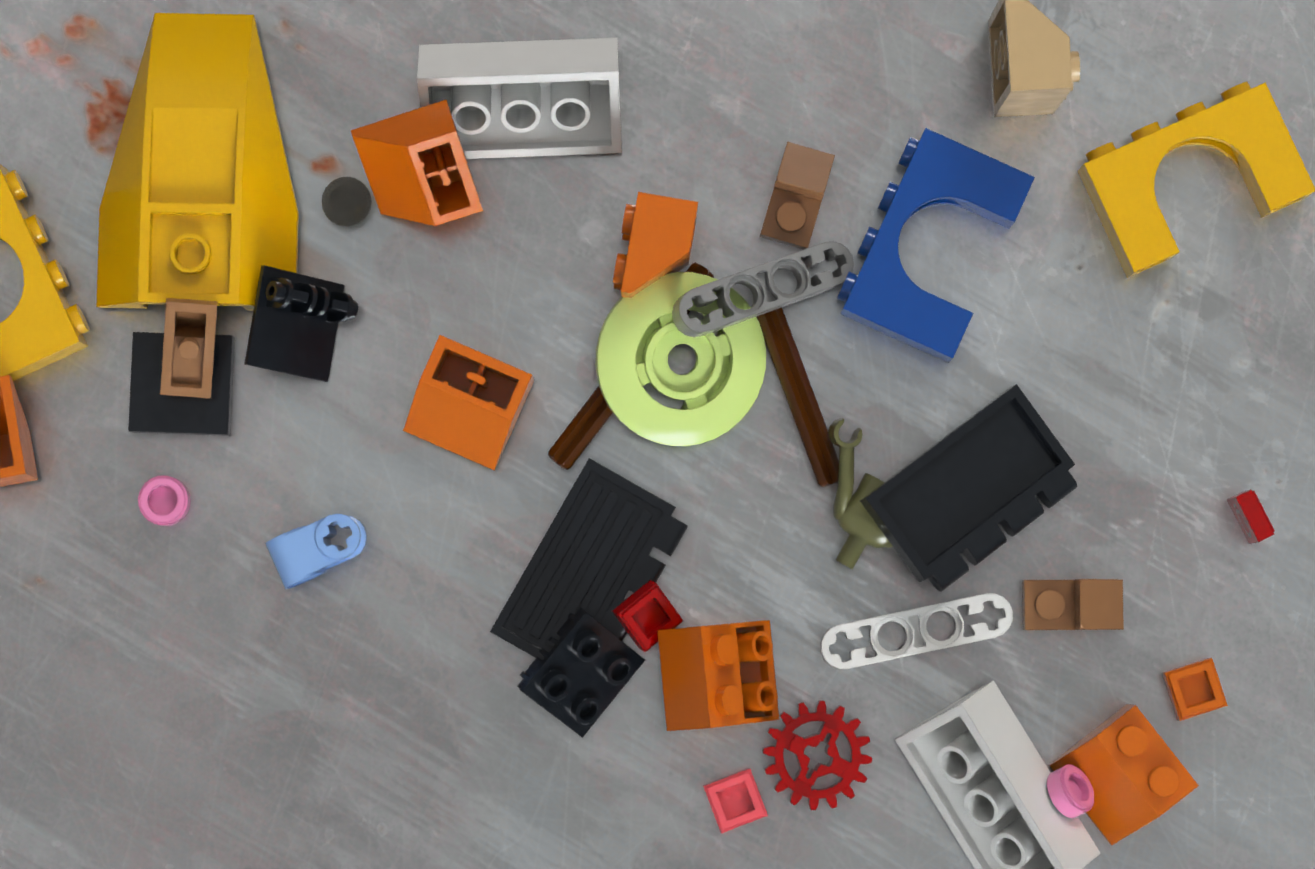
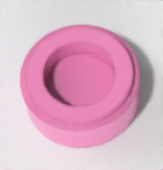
[138,475,191,526]
[1047,764,1094,818]

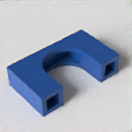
[837,128,1035,363]

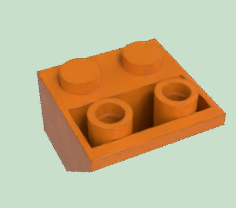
[351,100,483,226]
[613,192,698,298]
[403,335,535,471]
[657,620,779,731]

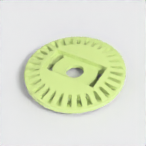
[595,272,766,446]

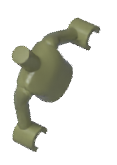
[828,418,893,569]

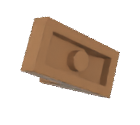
[760,142,835,250]
[160,298,218,398]
[1022,579,1124,630]

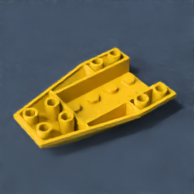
[96,13,299,311]

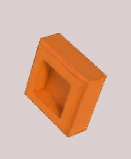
[1162,658,1228,721]

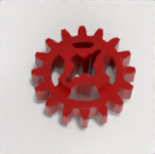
[762,700,872,810]

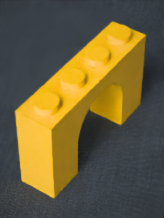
[1077,81,1315,278]
[0,164,89,381]

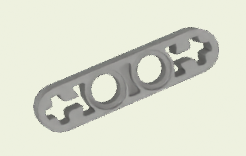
[672,241,854,337]

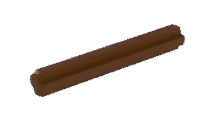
[757,308,839,487]

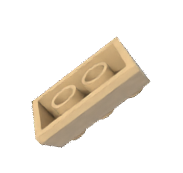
[988,0,1080,117]

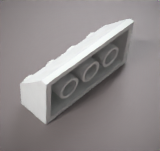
[417,37,622,159]
[895,680,1101,869]

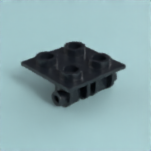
[244,265,358,382]
[517,608,645,738]

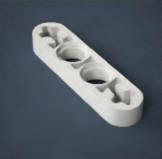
[820,593,1013,669]

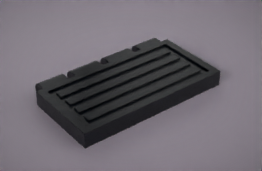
[860,384,1077,592]
[490,458,688,661]

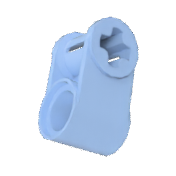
[265,514,367,590]

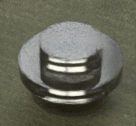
[322,177,372,227]

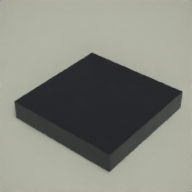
[128,332,235,436]

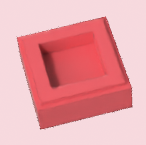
[703,768,768,833]

